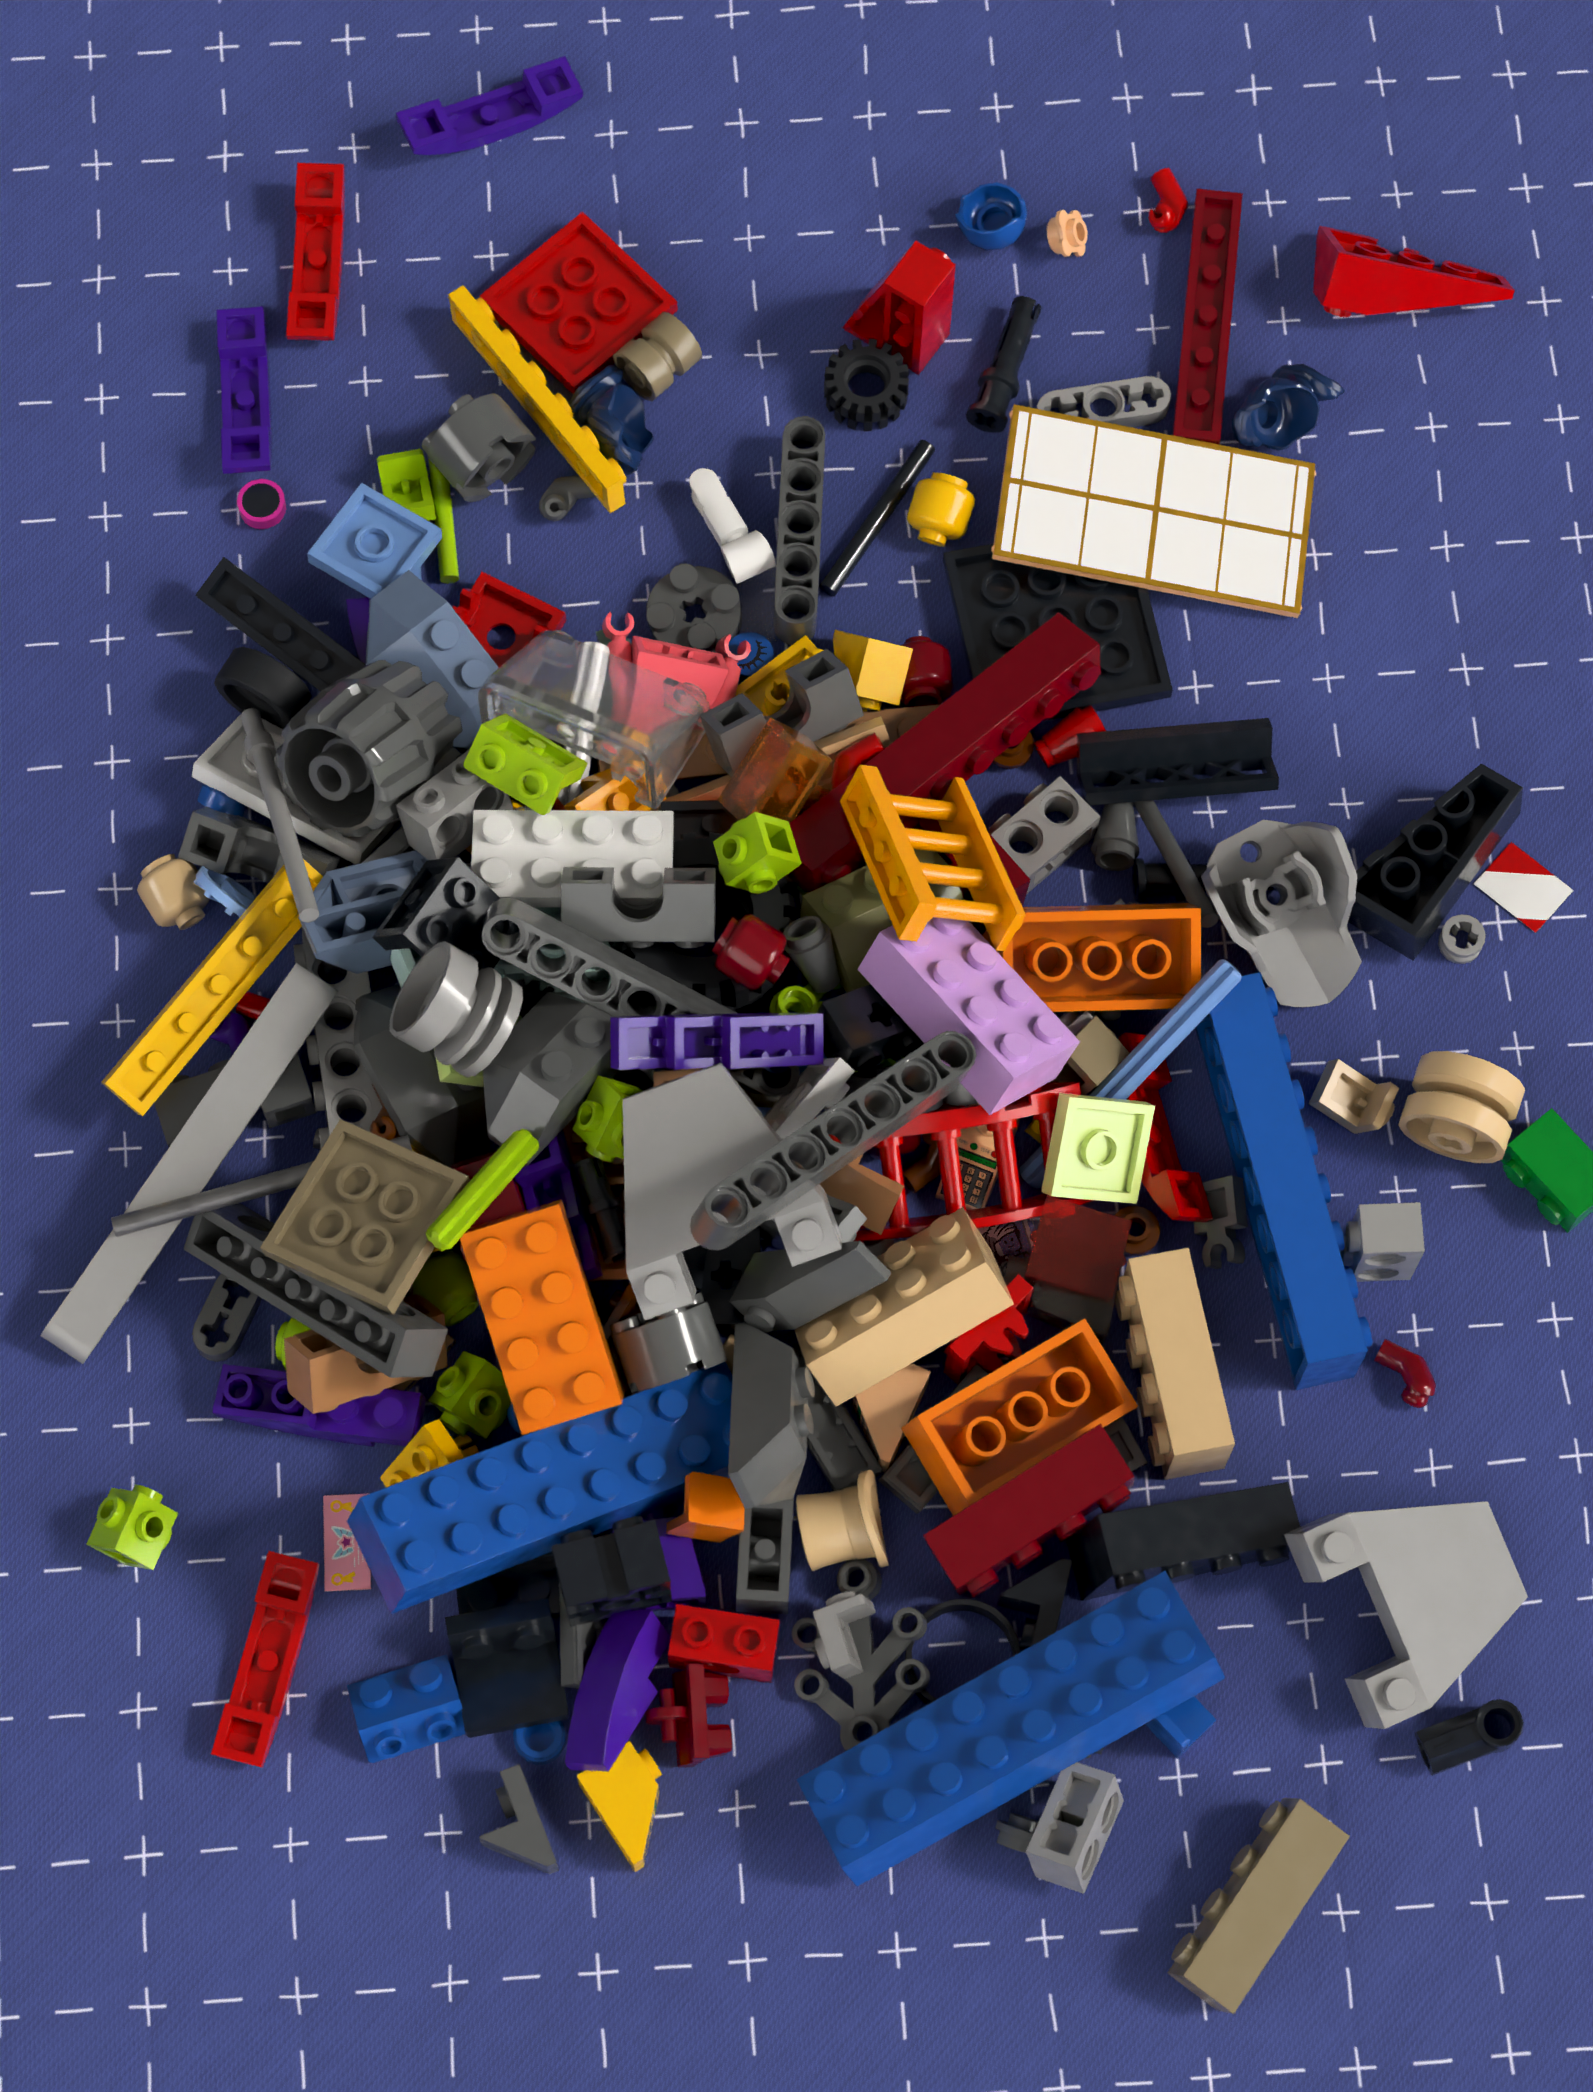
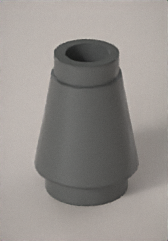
[1091,802,1140,871]
[783,916,841,993]

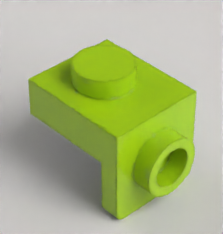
[377,449,437,521]

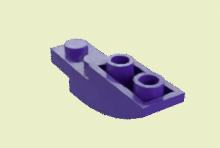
[212,1364,427,1447]

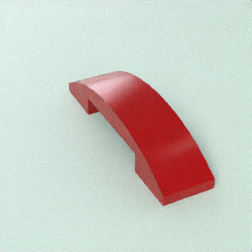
[286,163,345,341]
[1116,1033,1213,1223]
[211,1551,320,1768]

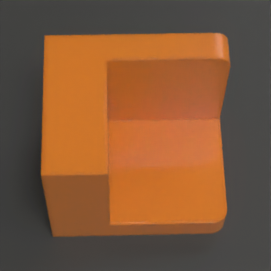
[666,1472,745,1543]

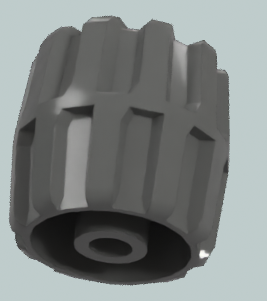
[276,660,463,837]

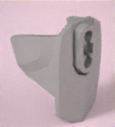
[1201,820,1362,1007]

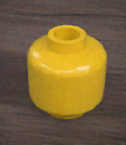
[907,472,975,547]

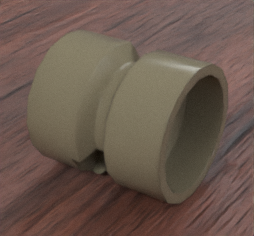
[613,312,702,401]

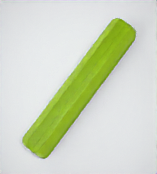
[426,1129,539,1251]

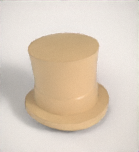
[796,1470,889,1571]

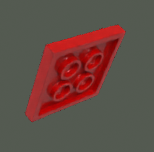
[479,212,678,394]

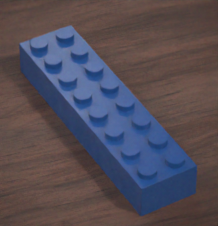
[1195,972,1372,1391]
[347,1362,733,1614]
[796,1571,1226,1887]

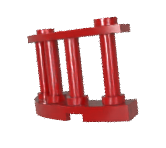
[814,1082,1094,1245]

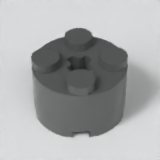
[421,393,536,502]
[609,1292,728,1394]

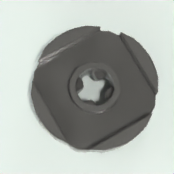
[646,563,742,653]

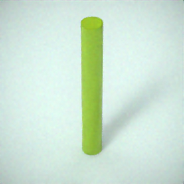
[428,458,459,584]

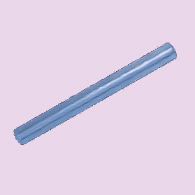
[1019,959,1242,1189]

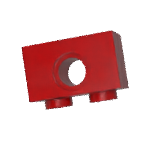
[668,1604,780,1683]

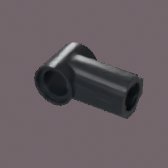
[1415,1699,1524,1776]

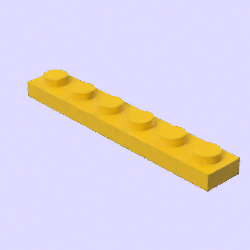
[448,285,627,513]
[101,859,323,1116]

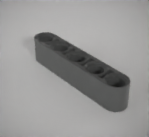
[774,416,825,645]

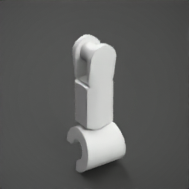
[689,468,776,584]

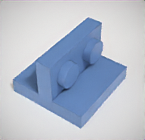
[307,483,442,599]

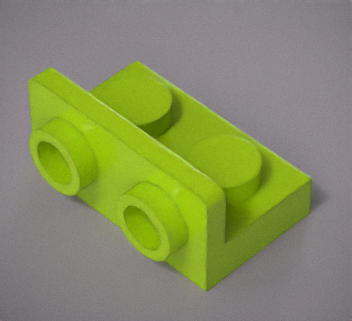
[463,713,588,815]

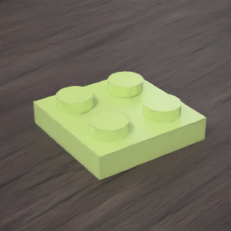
[1041,1093,1155,1204]

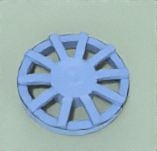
[194,866,257,917]

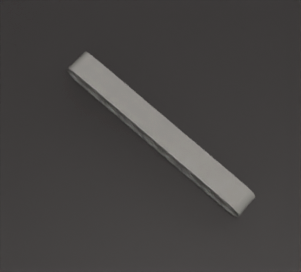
[40,963,338,1364]

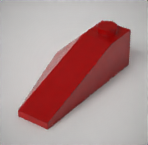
[1313,225,1515,317]

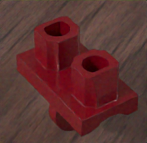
[645,1664,732,1767]

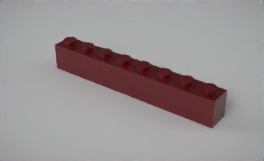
[787,612,1101,893]

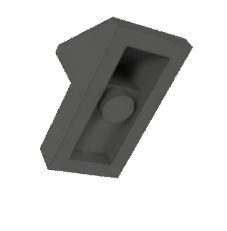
[479,1764,559,1874]

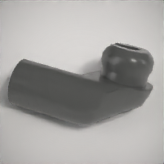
[539,475,596,521]

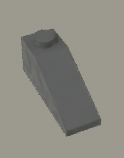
[729,1241,891,1333]

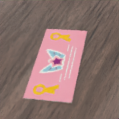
[323,1494,371,1592]

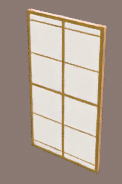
[991,404,1316,618]

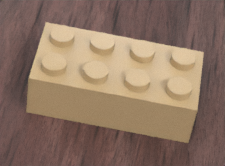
[794,1207,1014,1407]
[1114,1248,1235,1480]

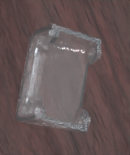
[478,630,711,810]

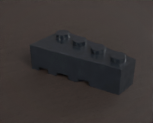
[1348,763,1523,961]
[1066,1482,1300,1601]

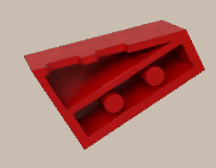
[842,241,956,375]

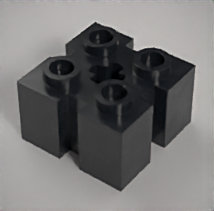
[552,1517,672,1627]

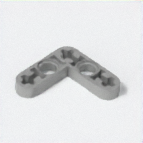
[1037,376,1171,428]

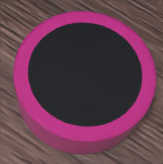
[237,479,286,529]

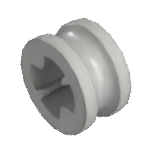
[1438,914,1486,964]

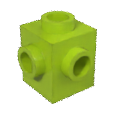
[713,811,802,894]
[572,1075,642,1162]
[428,1351,511,1439]
[86,1484,178,1570]

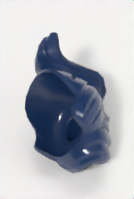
[568,364,654,476]
[1232,364,1345,450]

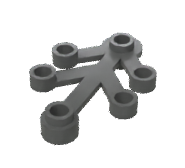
[792,1559,930,1751]

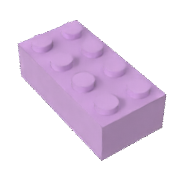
[857,917,1080,1115]

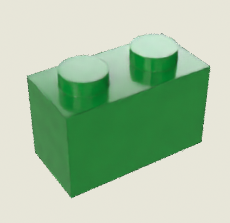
[1500,1108,1593,1233]

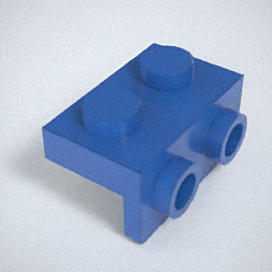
[347,1654,466,1763]

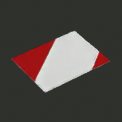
[1474,842,1573,933]

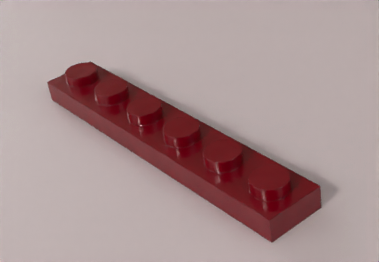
[1172,188,1243,444]

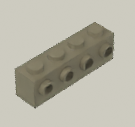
[1167,1798,1350,2014]

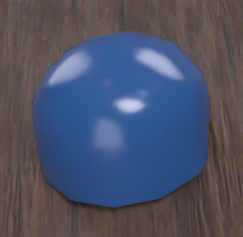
[955,182,1027,250]

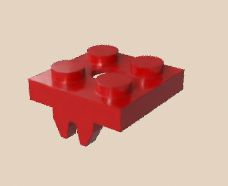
[452,572,566,698]
[943,1274,1033,1384]

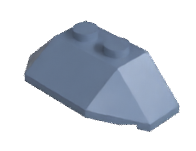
[365,570,524,750]
[298,850,471,974]

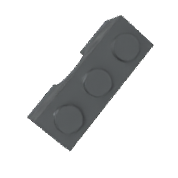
[700,649,864,782]
[178,807,344,883]
[561,867,716,948]
[154,1053,317,1147]

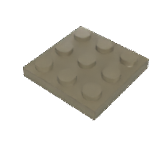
[260,1119,470,1315]

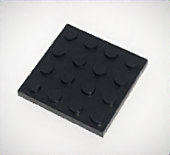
[943,543,1173,722]

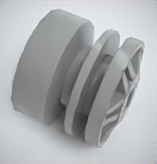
[390,941,523,1077]

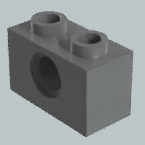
[736,1499,794,1615]

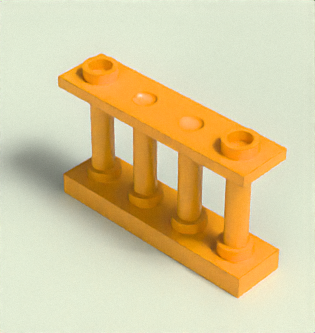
[840,765,1026,951]

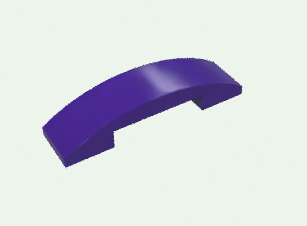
[396,56,584,155]
[216,306,272,474]

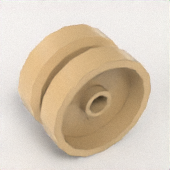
[1398,1051,1525,1163]

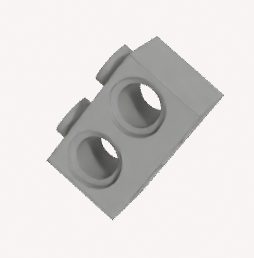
[396,749,514,860]
[988,776,1100,894]
[1340,1202,1425,1282]
[1026,1762,1124,1894]

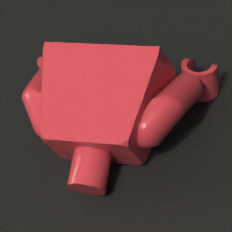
[602,612,751,732]

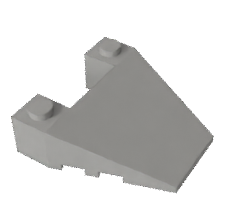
[623,1063,842,1320]
[1284,1501,1528,1729]

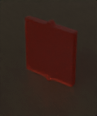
[1024,1196,1132,1302]

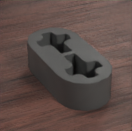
[192,1273,262,1362]

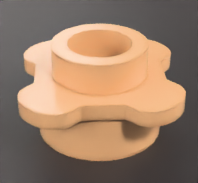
[1047,210,1087,257]

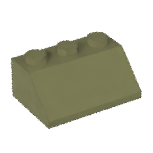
[800,849,973,993]

